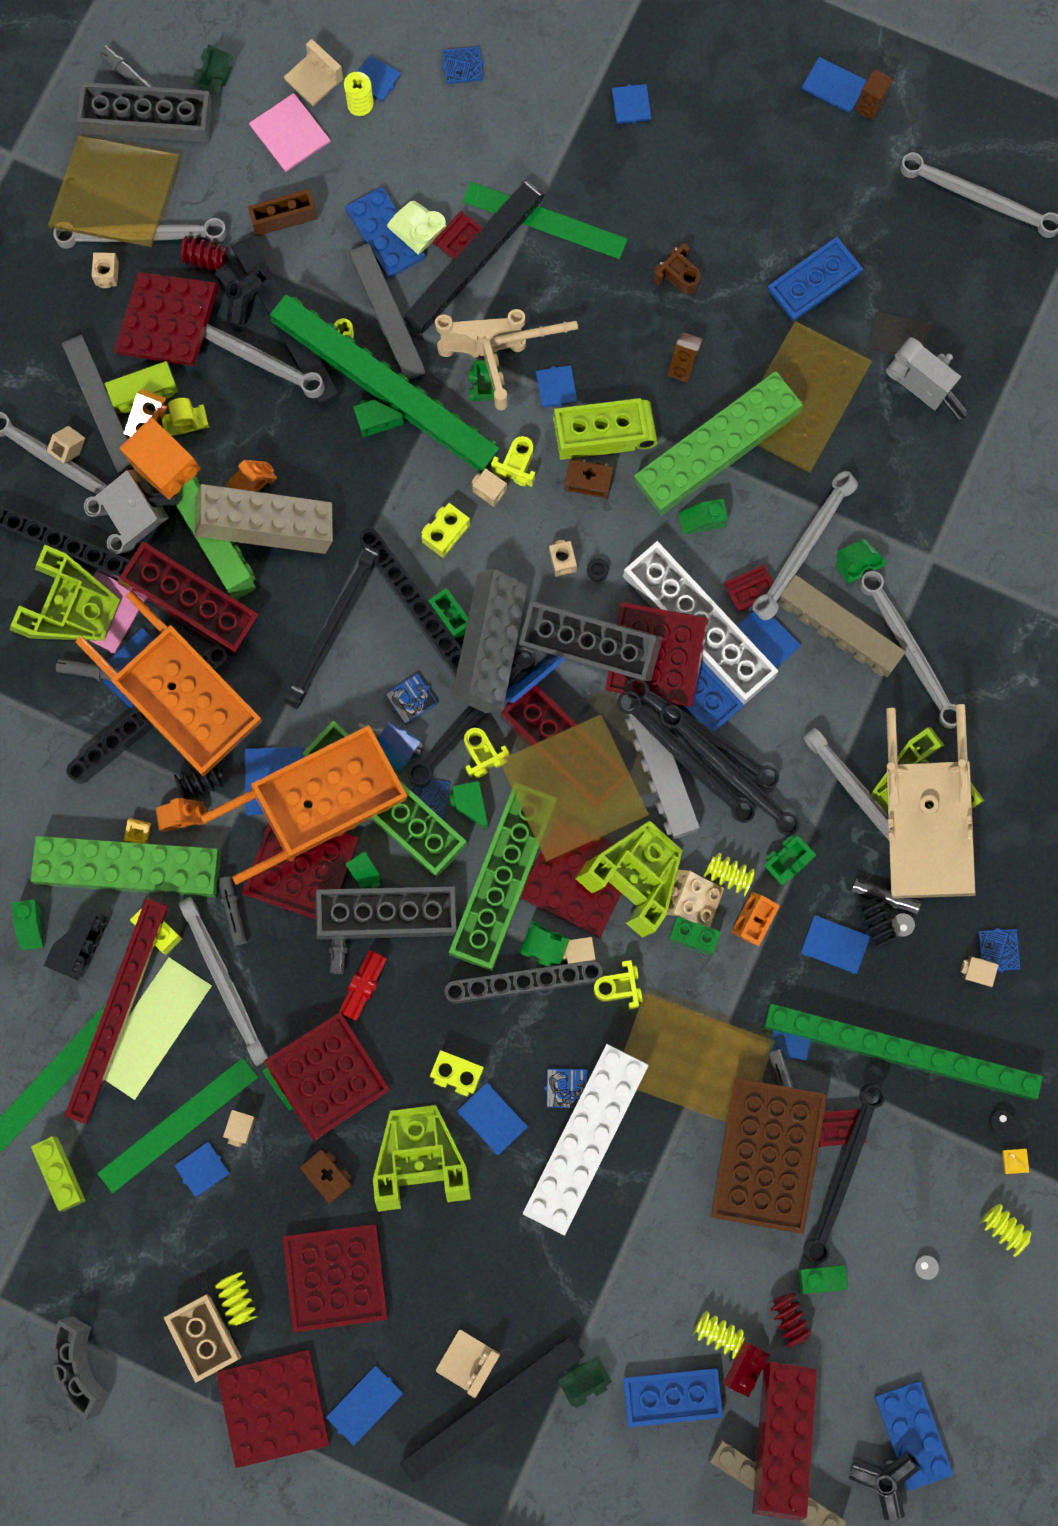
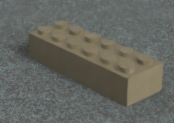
[195,484,333,554]

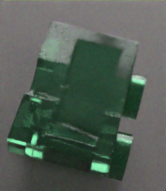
[193,44,233,95]
[558,1357,612,1408]

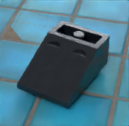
[43,910,107,981]

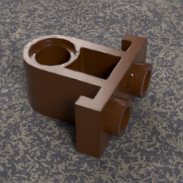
[653,243,701,294]
[667,332,703,383]

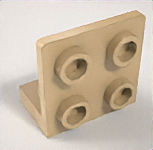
[284,39,343,106]
[667,870,724,928]
[436,1330,500,1398]

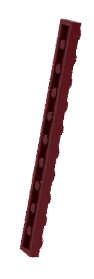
[64,898,169,1124]

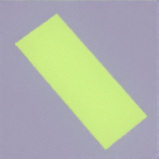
[104,957,212,1100]

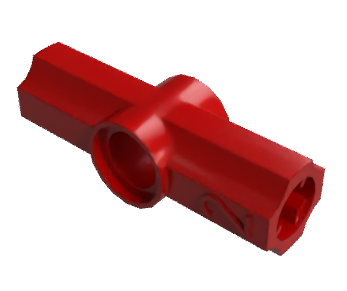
[339,950,387,1021]

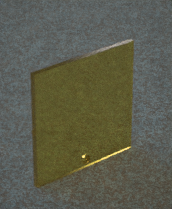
[48,136,180,247]
[499,715,649,862]

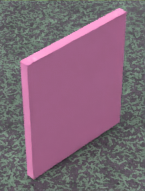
[249,93,331,172]
[89,571,145,654]

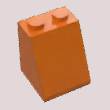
[119,417,201,500]

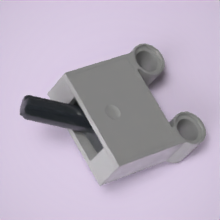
[886,337,967,421]
[84,470,181,554]

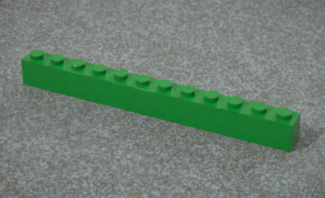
[270,294,499,474]
[763,1004,1043,1100]

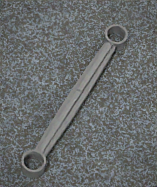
[900,152,1058,238]
[53,218,227,249]
[204,324,325,398]
[0,412,108,495]
[752,471,858,620]
[860,571,957,729]
[803,728,889,840]
[178,896,268,1066]

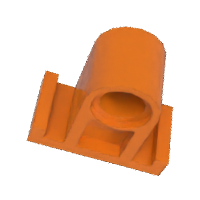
[226,460,277,492]
[156,798,207,832]

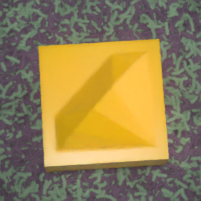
[123,818,152,844]
[1002,1149,1029,1174]

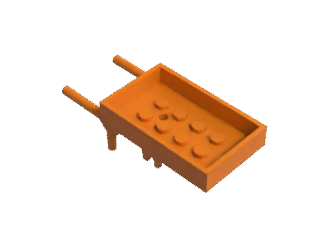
[76,590,262,777]
[200,725,407,885]

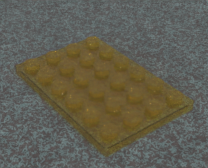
[758,321,872,473]
[624,994,775,1122]

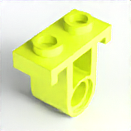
[162,398,209,436]
[491,436,535,487]
[464,728,510,779]
[594,960,642,1009]

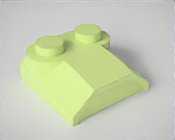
[387,200,447,255]

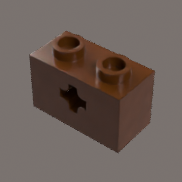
[856,69,893,120]
[564,458,613,499]
[300,1149,353,1204]

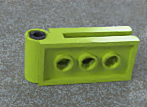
[553,398,658,460]

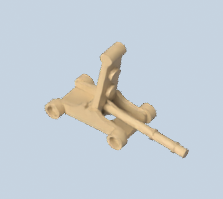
[435,309,578,410]

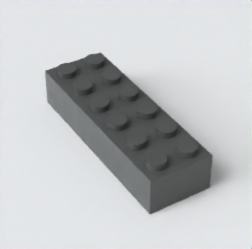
[77,82,213,142]
[452,568,528,713]
[519,601,663,681]
[315,886,456,940]

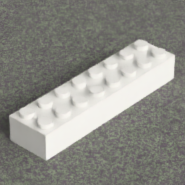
[623,541,778,705]
[523,1044,649,1236]

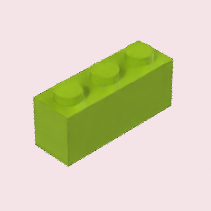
[105,361,178,414]
[31,1136,86,1211]

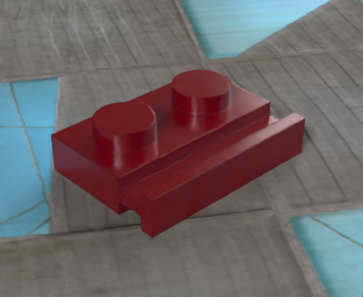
[433,211,483,261]
[724,565,773,613]
[819,1109,866,1147]
[723,1341,770,1398]

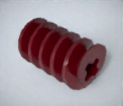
[181,235,229,271]
[769,1292,812,1347]

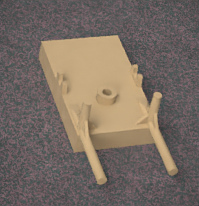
[886,704,976,898]

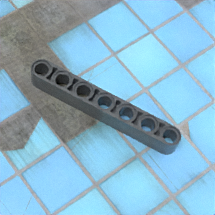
[348,243,425,380]
[62,334,133,474]
[445,961,602,1004]

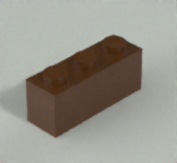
[247,189,318,236]

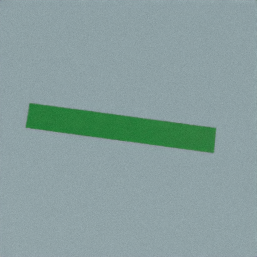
[462,182,627,259]
[0,1002,107,1151]
[97,1058,258,1194]

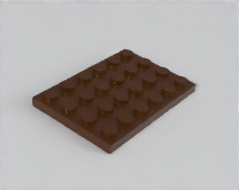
[711,1077,827,1234]

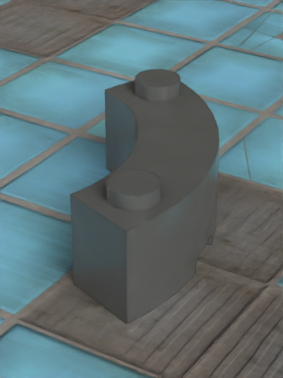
[52,1316,109,1420]

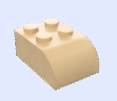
[164,1294,242,1383]

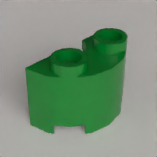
[469,360,499,401]
[836,539,887,583]
[764,835,816,886]
[520,921,570,967]

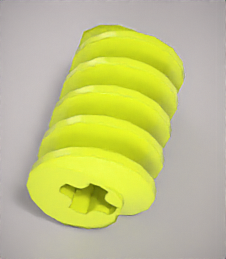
[344,72,374,116]
[704,853,755,897]
[979,1204,1031,1257]
[215,1272,257,1326]
[692,1311,745,1359]

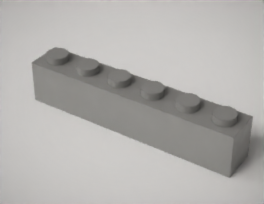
[625,704,700,840]

